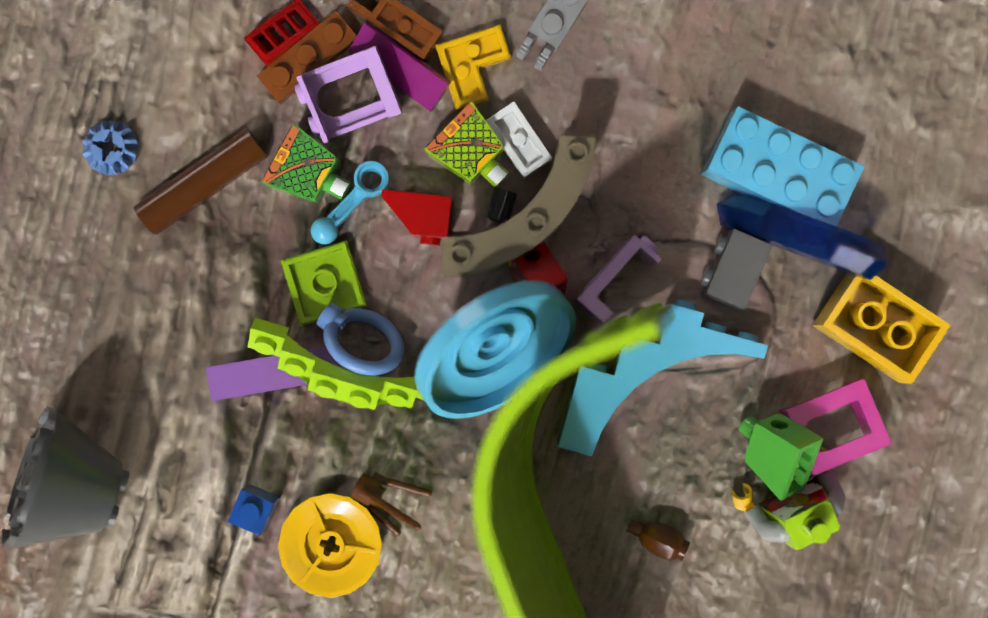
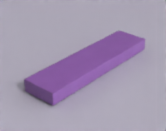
[206,343,348,401]

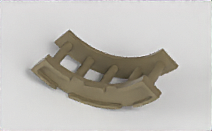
[441,135,596,277]

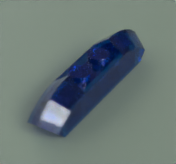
[717,194,887,280]

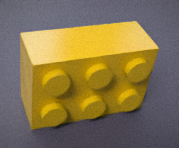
[812,266,951,384]

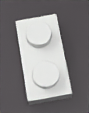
[486,102,553,179]

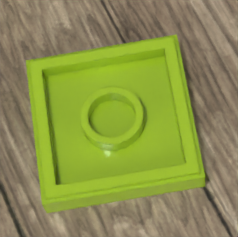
[281,240,367,326]

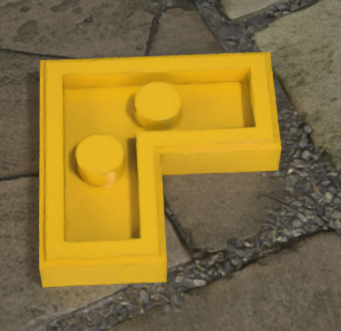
[435,24,511,112]

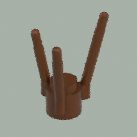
[350,471,432,536]

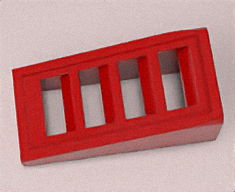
[243,0,320,67]

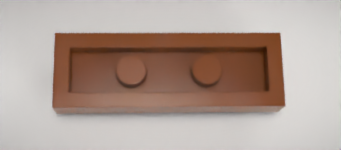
[257,11,357,105]

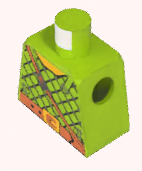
[424,101,509,188]

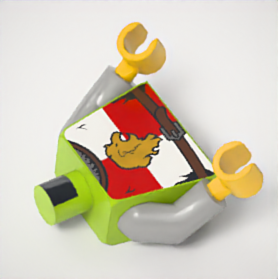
[731,447,846,550]

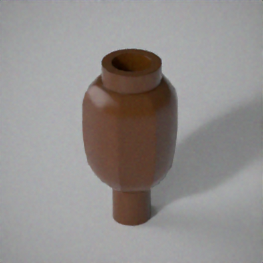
[626,519,690,561]

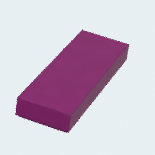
[348,22,451,112]

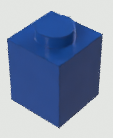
[227,484,281,536]

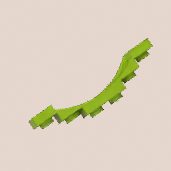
[248,317,424,410]

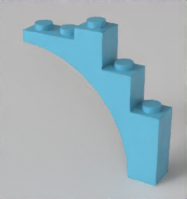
[556,299,768,456]

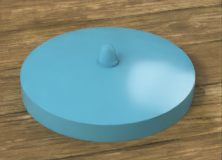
[415,281,576,419]

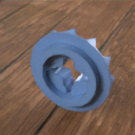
[82,120,138,175]

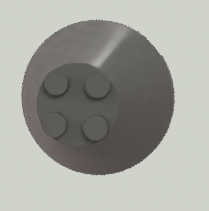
[1,406,129,549]

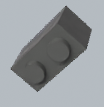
[699,229,773,310]

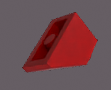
[381,189,453,246]

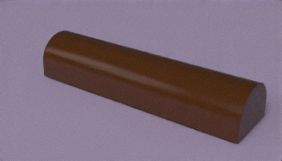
[133,127,268,235]

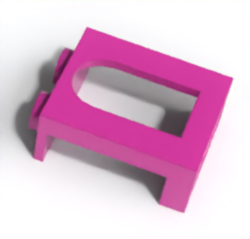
[779,378,892,475]

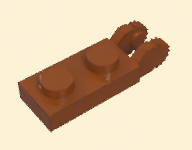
[346,0,443,62]

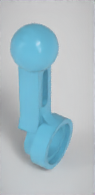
[311,161,389,245]

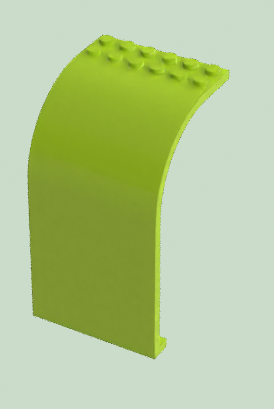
[473,302,676,618]

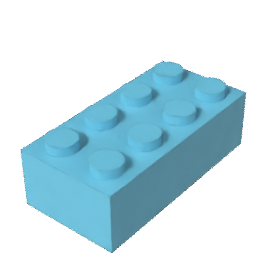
[701,106,865,233]

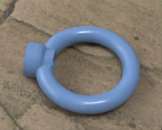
[316,302,405,376]

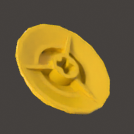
[278,493,382,598]

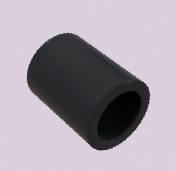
[486,187,517,223]

